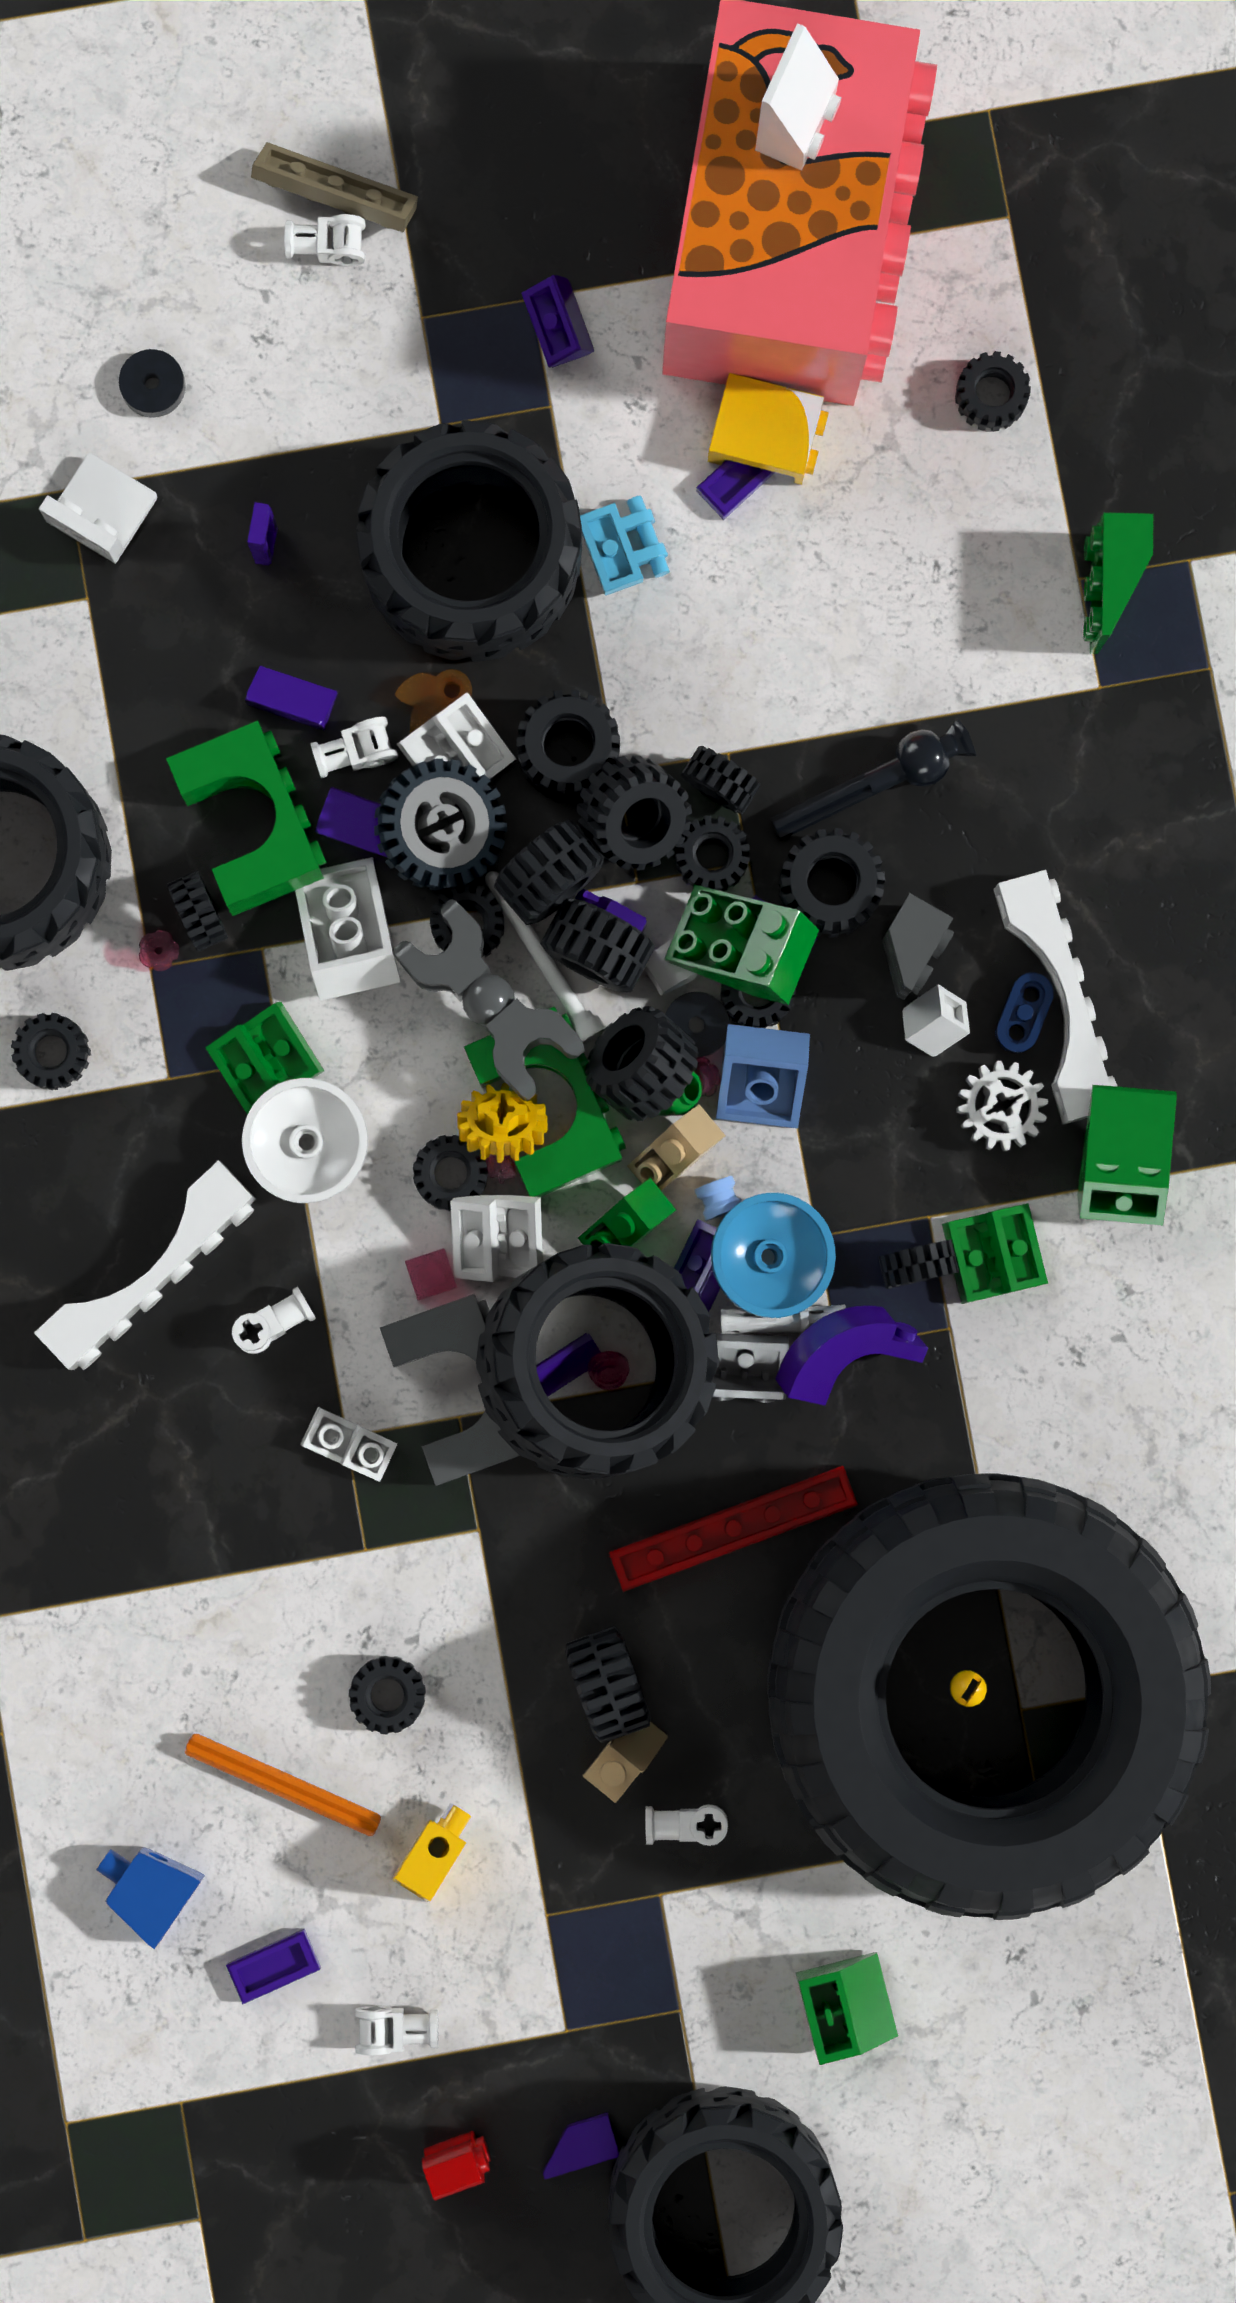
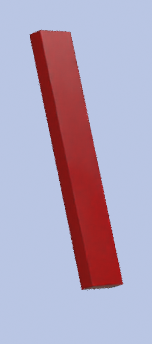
[609,1465,858,1592]

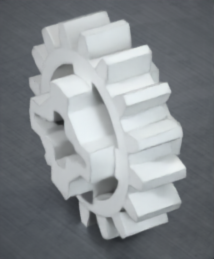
[956,1061,1048,1151]

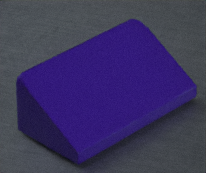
[521,275,594,368]
[245,666,338,731]
[315,787,387,857]
[674,1219,720,1313]
[536,1333,604,1397]

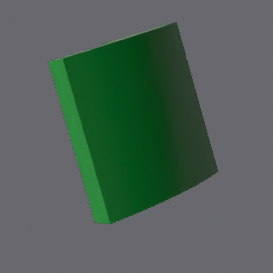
[205,1002,324,1115]
[942,1203,1048,1304]

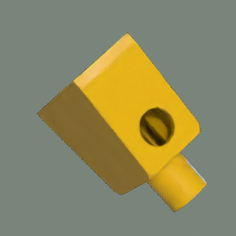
[392,1803,471,1902]

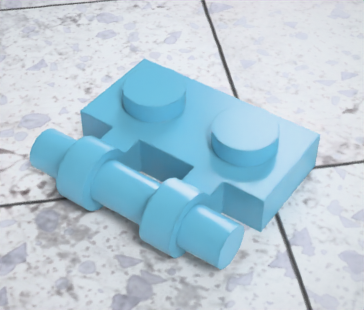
[580,496,670,596]

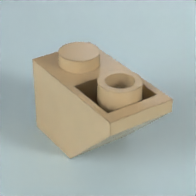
[627,1104,726,1191]

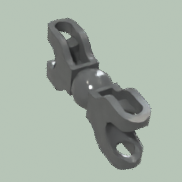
[393,899,585,1101]

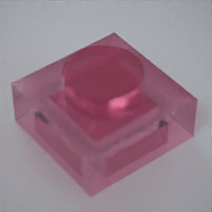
[405,1248,458,1301]

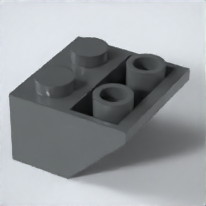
[882,893,954,1000]

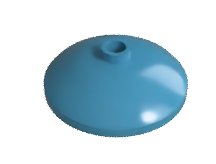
[711,1193,836,1318]

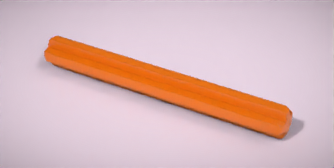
[185,1734,381,1836]

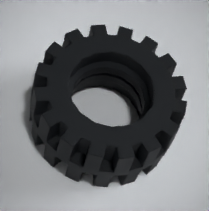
[955,351,1031,432]

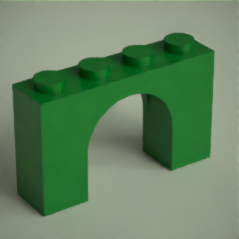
[166,721,326,916]
[464,1006,626,1197]

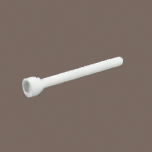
[485,871,606,1045]

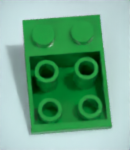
[1083,512,1153,654]
[664,885,819,1005]
[1077,1084,1177,1226]

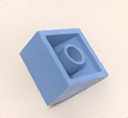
[716,1024,810,1128]

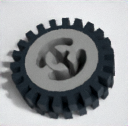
[374,758,507,890]

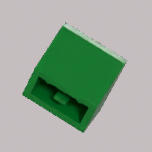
[795,1952,898,2065]

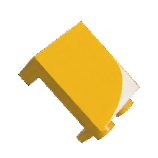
[707,373,829,485]

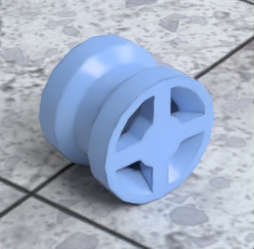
[694,1175,742,1221]

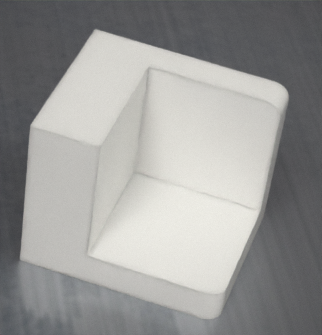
[902,984,970,1057]

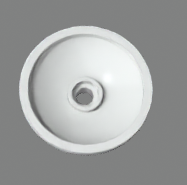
[242,1078,368,1203]

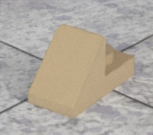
[583,1722,668,1803]

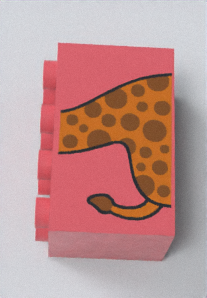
[662,0,937,406]

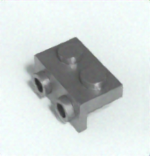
[710,1333,789,1403]

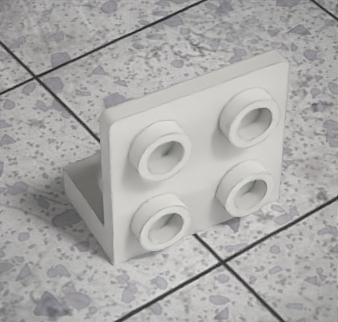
[39,453,158,564]

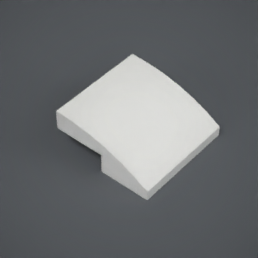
[397,693,516,806]
[450,1195,543,1282]

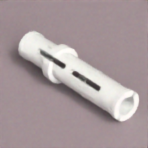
[721,1304,846,1334]

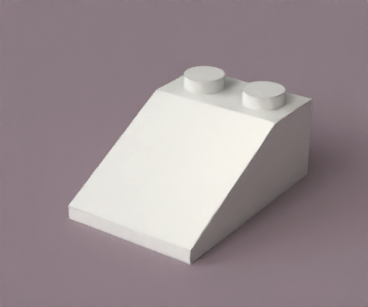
[755,23,842,171]
[295,857,400,1001]

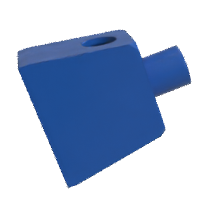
[96,1847,205,1949]

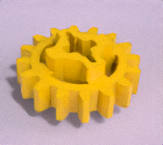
[457,1083,548,1163]

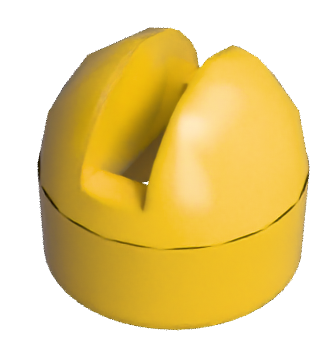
[950,1670,987,1707]

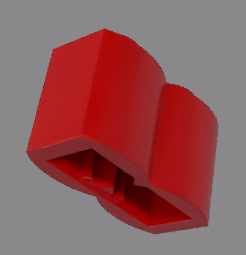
[422,2130,491,2201]

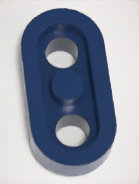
[995,973,1053,1054]

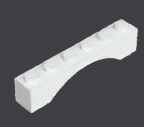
[993,870,1117,1125]
[34,1160,257,1370]

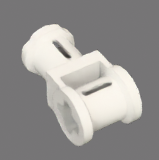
[284,214,366,266]
[310,717,398,778]
[232,1286,316,1354]
[645,1804,728,1846]
[355,2005,438,2055]

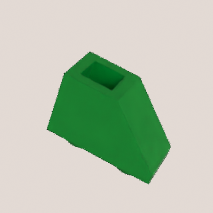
[578,1178,676,1247]

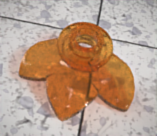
[395,669,472,733]

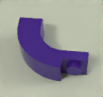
[775,1306,928,1406]

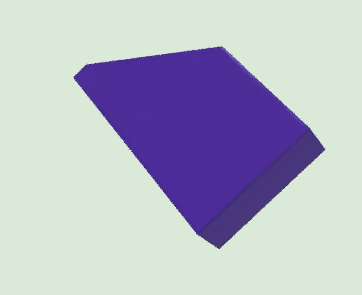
[575,889,647,932]
[543,2112,620,2180]

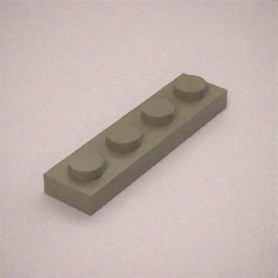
[251,142,418,233]

